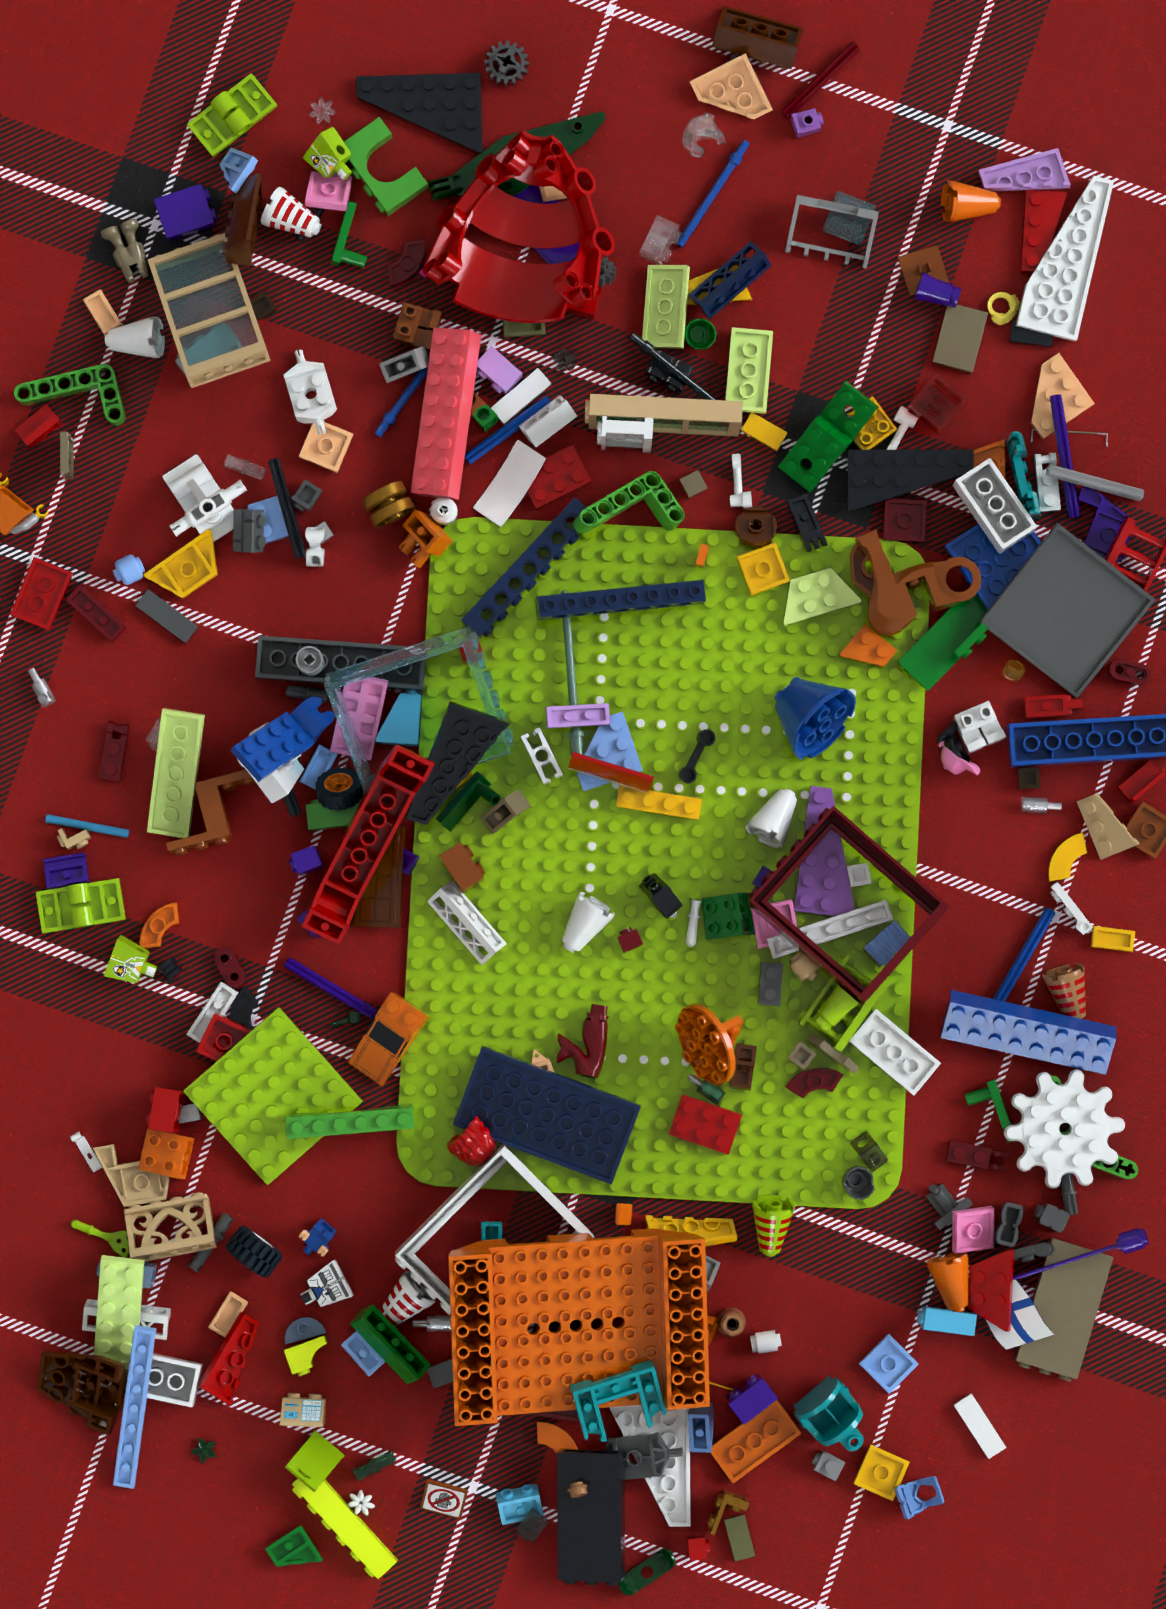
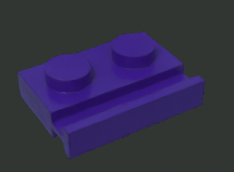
[43,852,90,890]

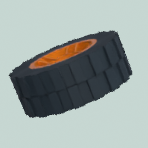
[315,767,363,811]

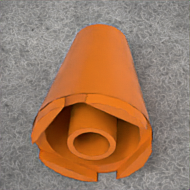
[941,180,1001,222]
[926,1252,968,1312]

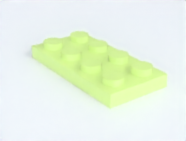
[642,265,690,349]
[725,327,773,414]

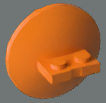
[675,1004,744,1085]

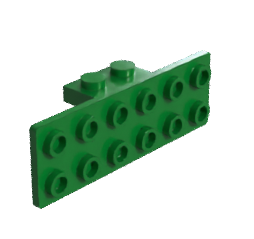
[898,595,988,691]

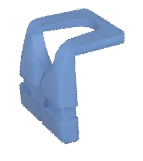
[894,1476,944,1520]

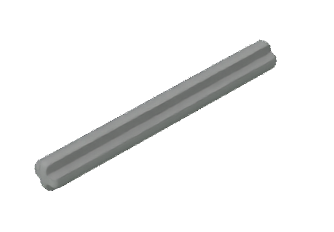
[1045,464,1144,501]

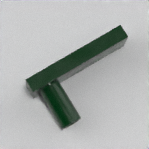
[436,771,500,832]

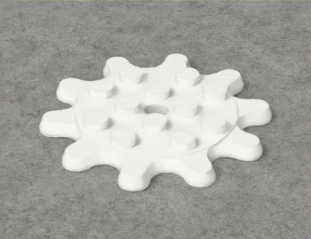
[1004,1069,1125,1189]

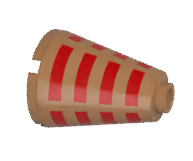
[1042,963,1086,1019]

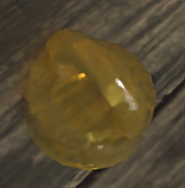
[1002,660,1025,682]

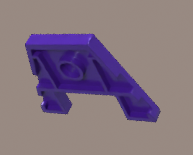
[1078,486,1136,562]

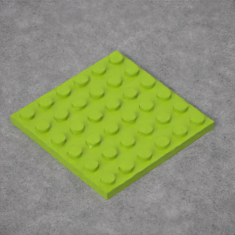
[183,1007,363,1186]

